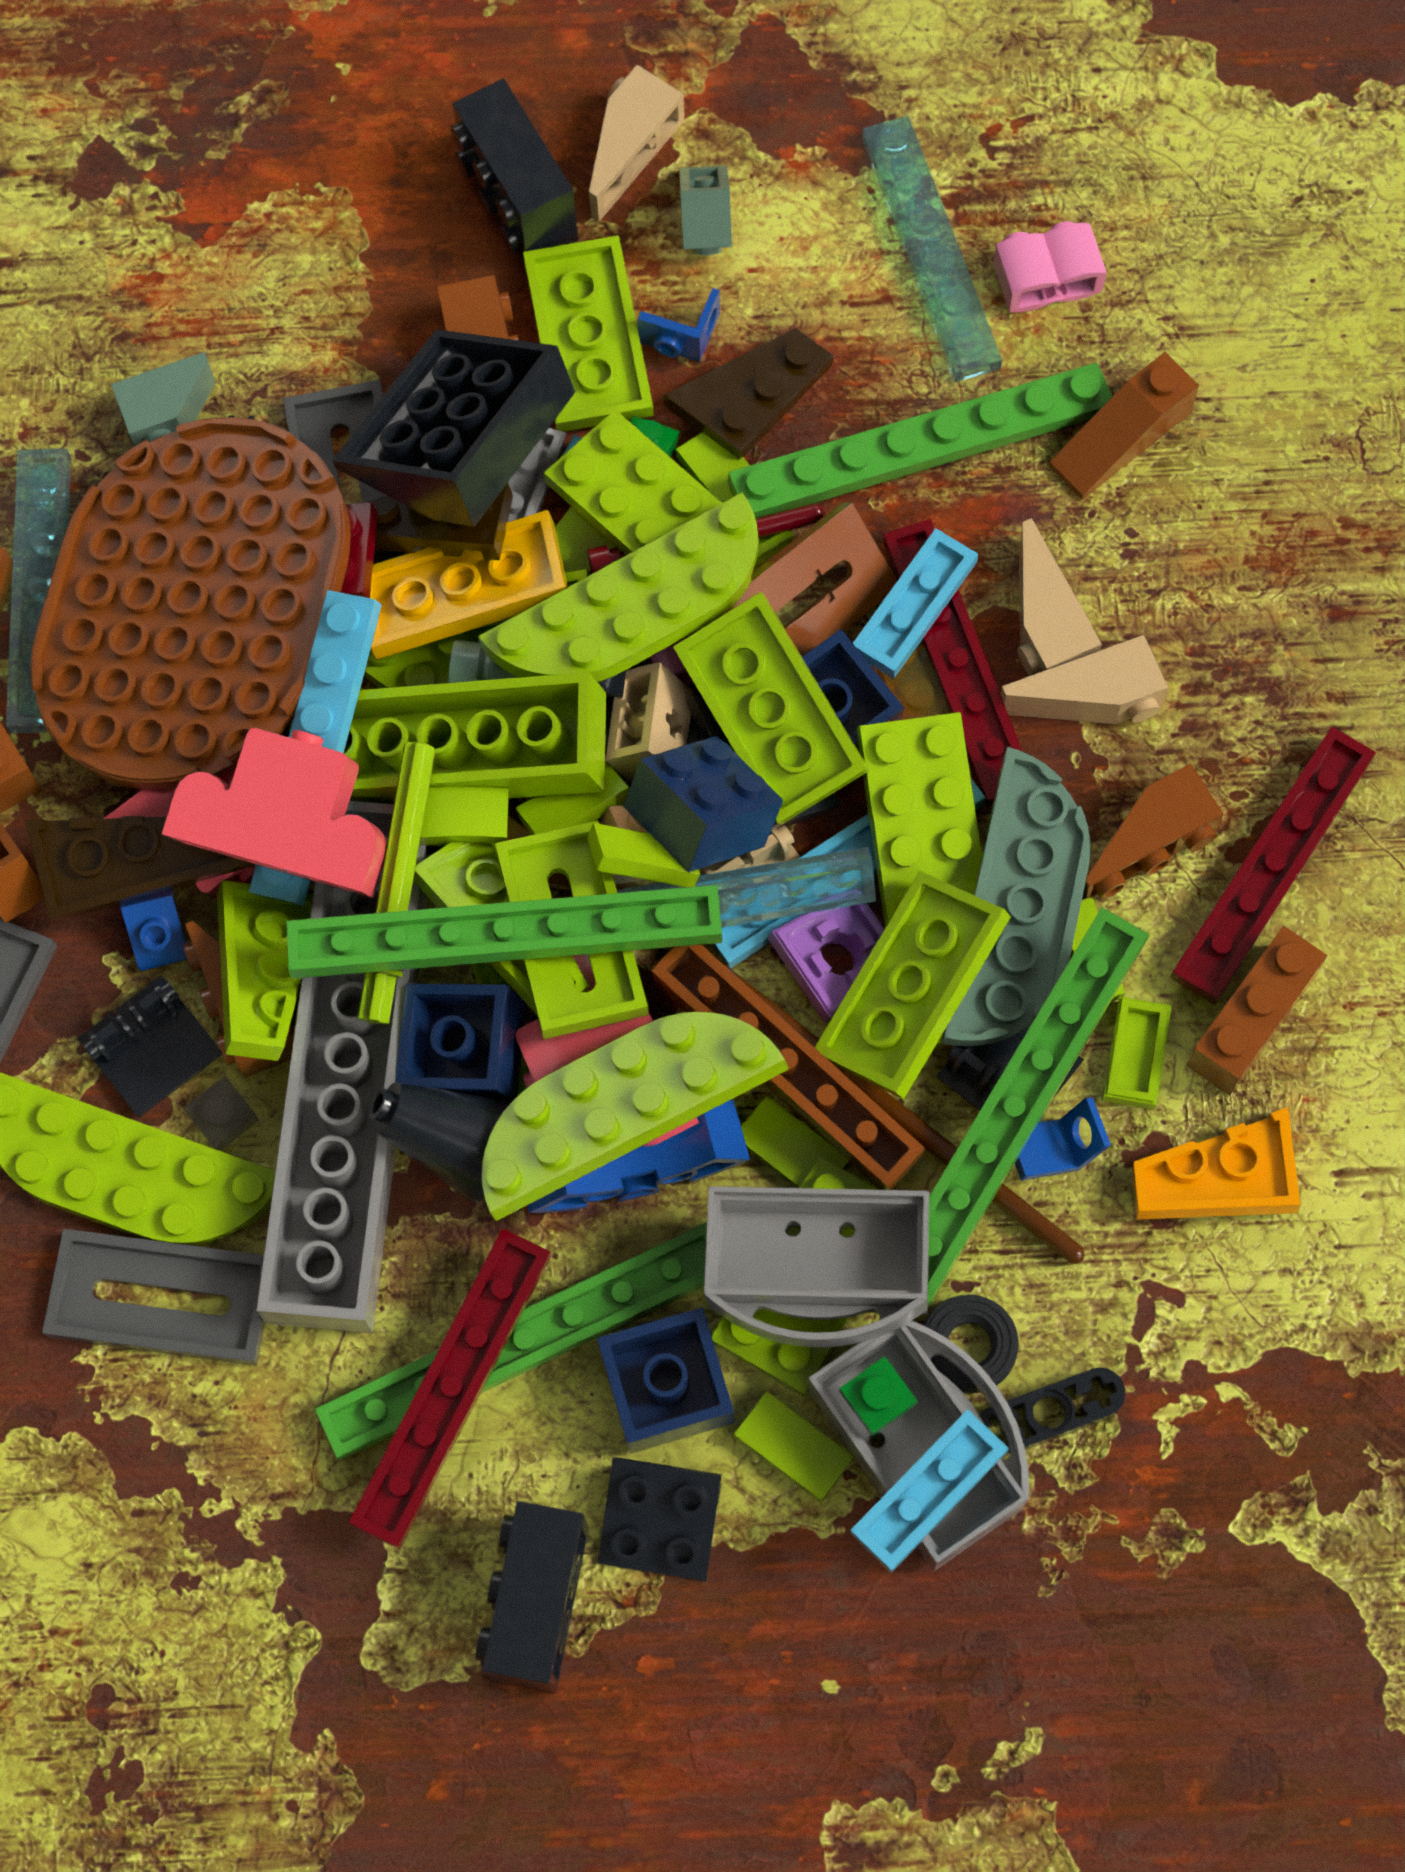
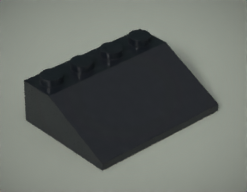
[332,329,575,527]

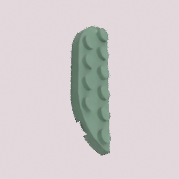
[941,747,1090,1046]

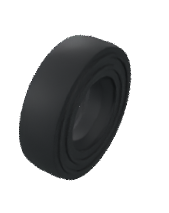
[924,1295,1019,1394]

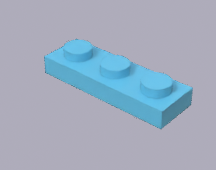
[853,528,978,679]
[850,1409,1009,1573]

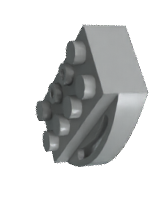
[704,1186,930,1347]
[807,1320,1029,1571]

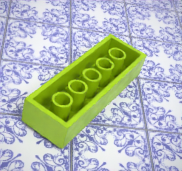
[289,672,606,804]

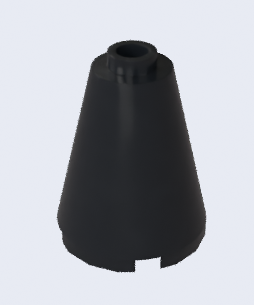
[369,1082,512,1203]

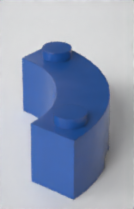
[527,1100,750,1213]

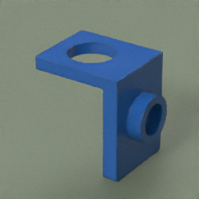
[637,288,720,362]
[121,889,187,971]
[1014,1097,1110,1181]

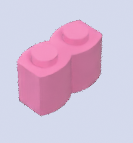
[993,221,1107,312]

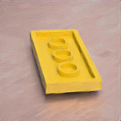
[370,510,568,659]

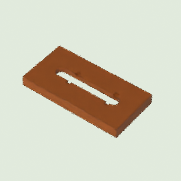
[699,502,897,657]

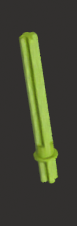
[357,742,435,1025]

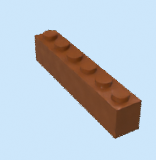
[651,945,925,1190]

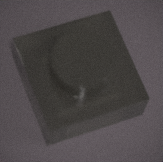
[183,1076,260,1151]

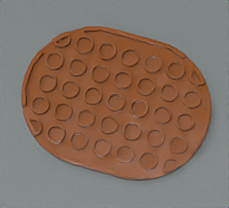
[30,417,351,790]

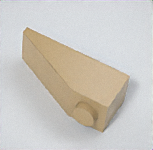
[589,65,684,222]
[1017,518,1102,675]
[1000,635,1168,724]

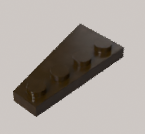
[25,816,255,922]

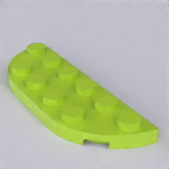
[478,492,759,682]
[482,1012,789,1221]
[0,1073,276,1246]

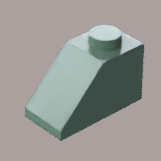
[679,165,732,255]
[111,352,216,446]

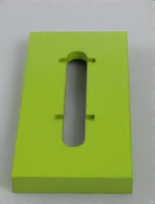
[495,820,648,1040]

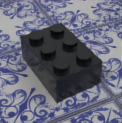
[450,78,578,259]
[475,1501,589,1694]

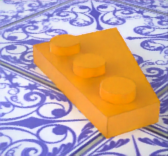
[1132,1107,1300,1220]

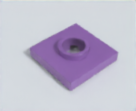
[767,885,885,1024]

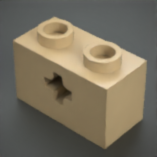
[605,662,694,783]

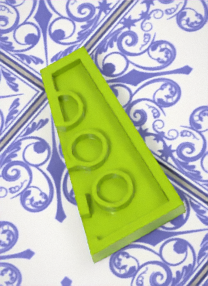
[413,840,589,1014]
[217,880,314,1061]

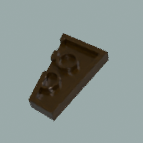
[663,328,834,460]
[365,483,513,561]

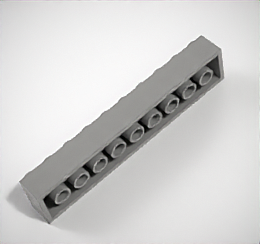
[257,801,434,1333]

